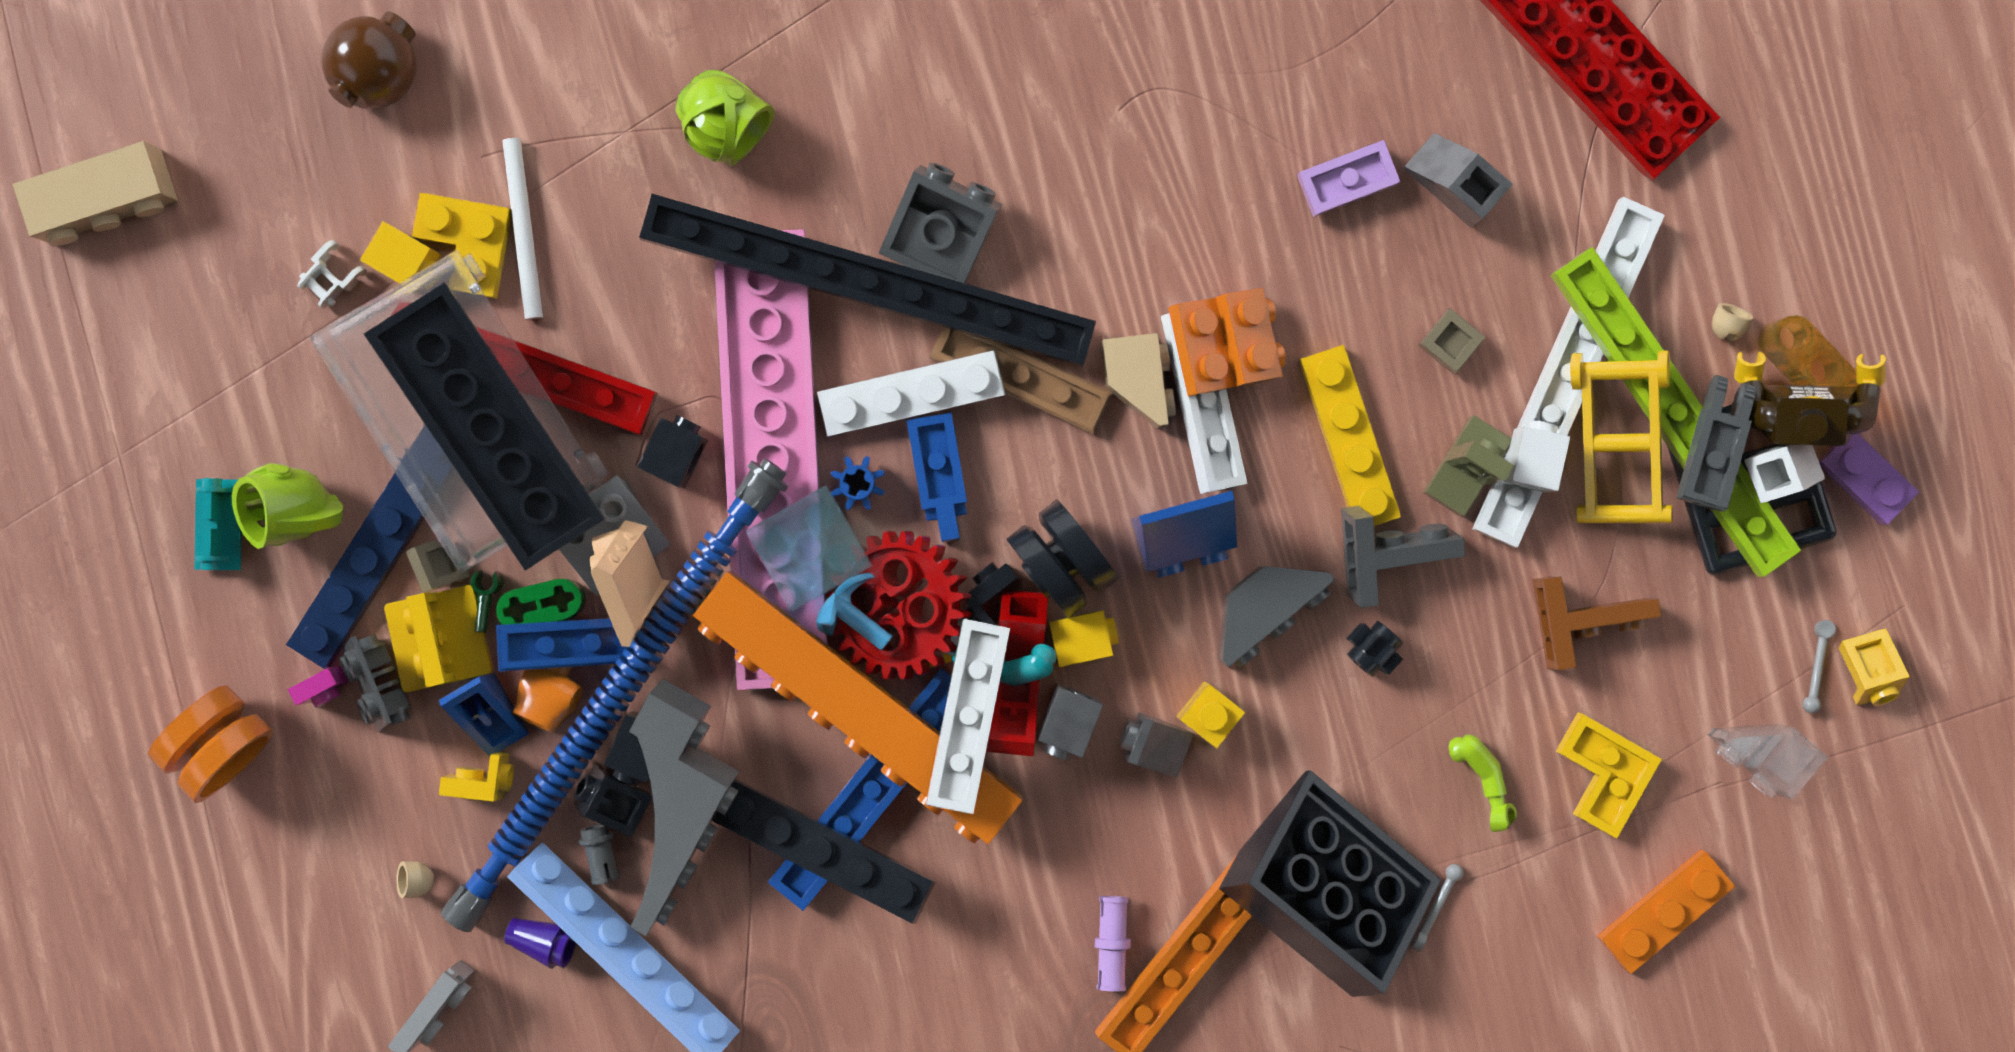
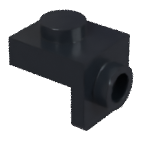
[963,562,1017,625]

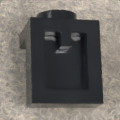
[574,764,653,837]

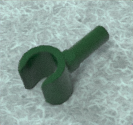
[471,570,504,633]

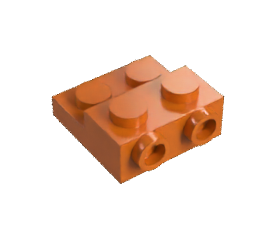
[1168,287,1286,397]

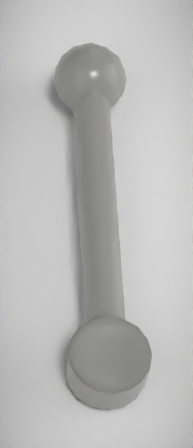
[1802,620,1835,714]
[1410,864,1464,952]

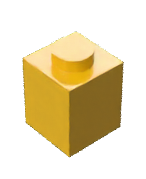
[360,221,442,294]
[1049,610,1119,667]
[1176,681,1245,749]

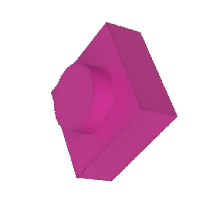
[287,666,349,708]

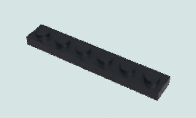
[713,779,936,924]

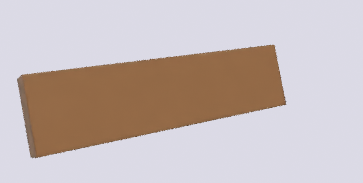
[929,327,1112,435]

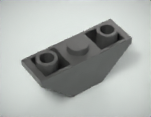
[1218,566,1335,668]

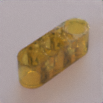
[1759,315,1858,387]

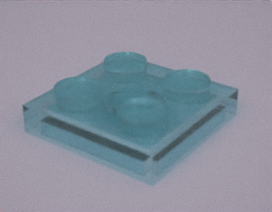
[746,485,873,612]

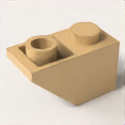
[1101,333,1175,428]

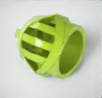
[675,70,775,166]
[231,463,343,549]

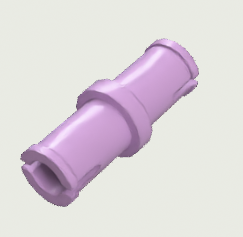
[1094,896,1131,991]

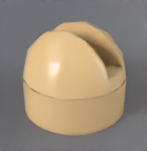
[1711,303,1753,341]
[396,861,434,898]

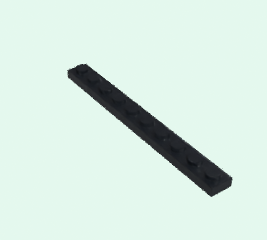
[639,194,1096,367]

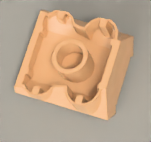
[590,520,670,647]

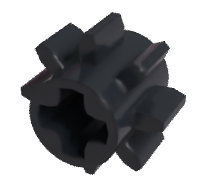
[1346,620,1404,677]

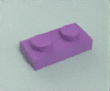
[1818,434,1919,525]

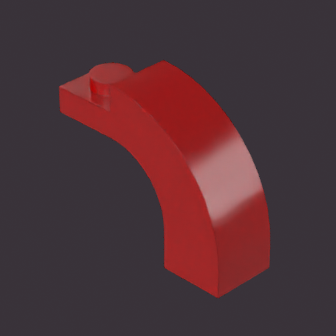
[986,589,1048,757]

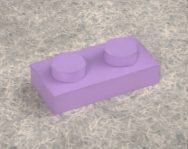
[1297,140,1400,217]

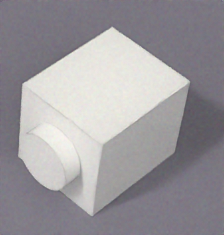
[1502,421,1570,493]
[1744,444,1825,503]

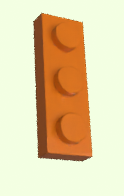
[1597,849,1735,974]

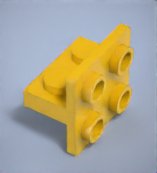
[384,585,493,692]

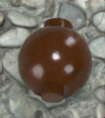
[321,11,416,109]

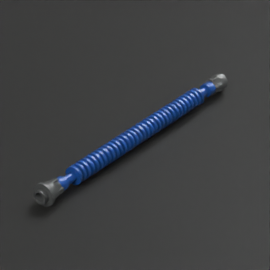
[441,458,789,932]

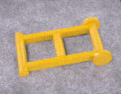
[1570,350,1673,523]

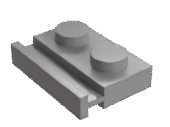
[388,960,475,1052]

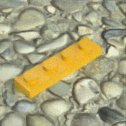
[1298,345,1401,526]

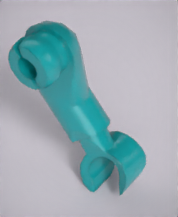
[952,644,1056,686]

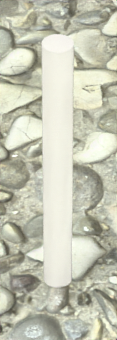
[502,138,543,320]

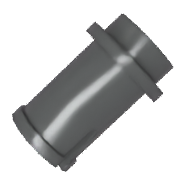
[578,824,621,885]

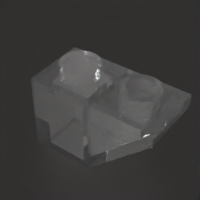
[1708,724,1828,800]

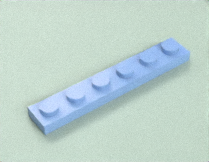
[507,842,740,1052]

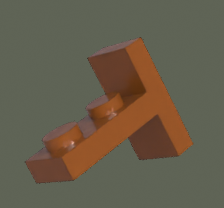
[1532,576,1662,670]

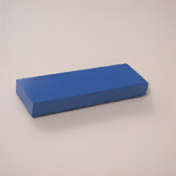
[496,618,638,671]

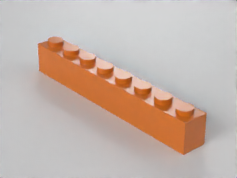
[693,571,1023,845]

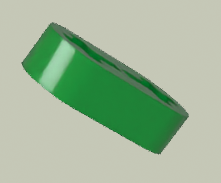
[496,579,586,625]

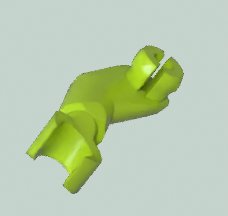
[1449,734,1517,832]

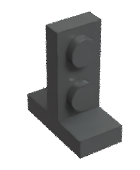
[1341,506,1465,608]

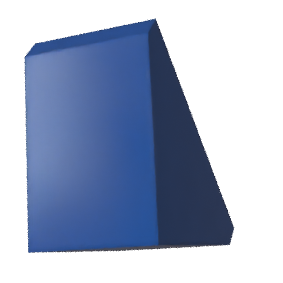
[439,673,529,757]

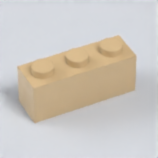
[12,141,178,246]

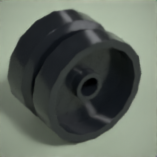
[1006,499,1119,619]

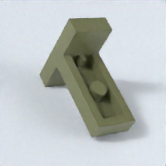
[1422,415,1514,517]

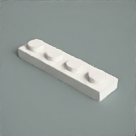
[1161,313,1248,494]
[817,350,1005,436]
[926,619,1010,814]

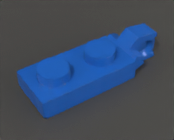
[907,412,967,543]

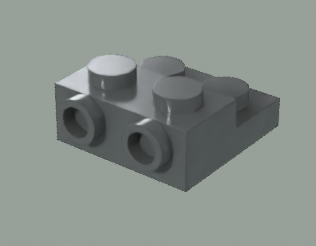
[879,162,1002,284]

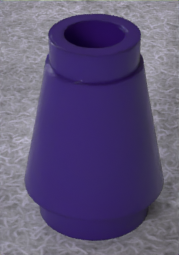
[504,918,577,969]

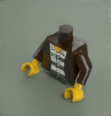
[1734,352,1886,446]

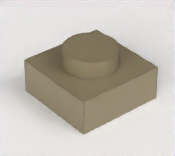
[1418,309,1485,374]
[406,535,470,593]

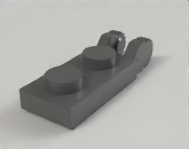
[1676,375,1756,511]

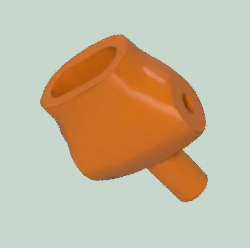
[512,667,583,734]

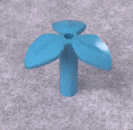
[816,573,893,651]

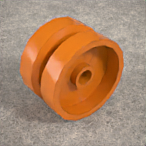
[147,685,274,803]

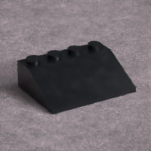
[1219,770,1441,997]

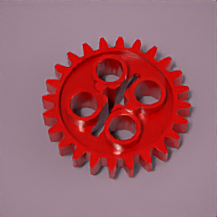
[826,531,971,680]

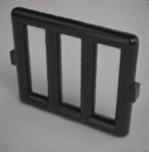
[1667,404,1837,576]

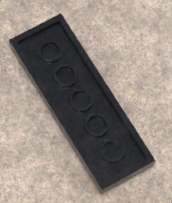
[363,282,605,571]

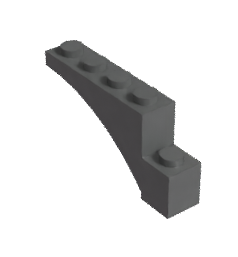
[629,679,740,936]

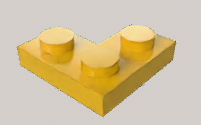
[412,192,512,299]
[1555,712,1662,839]

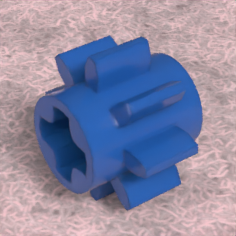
[831,456,886,510]

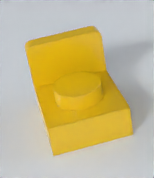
[1838,628,1910,706]
[438,752,514,802]

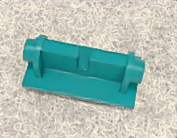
[194,478,242,570]

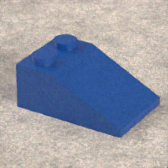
[1131,491,1237,578]

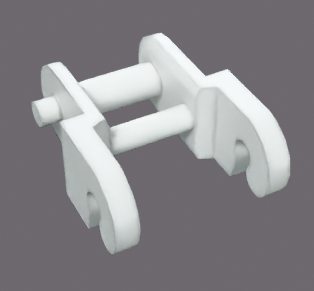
[297,240,367,308]

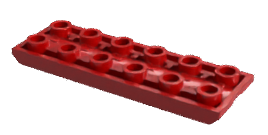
[1480,0,1721,180]

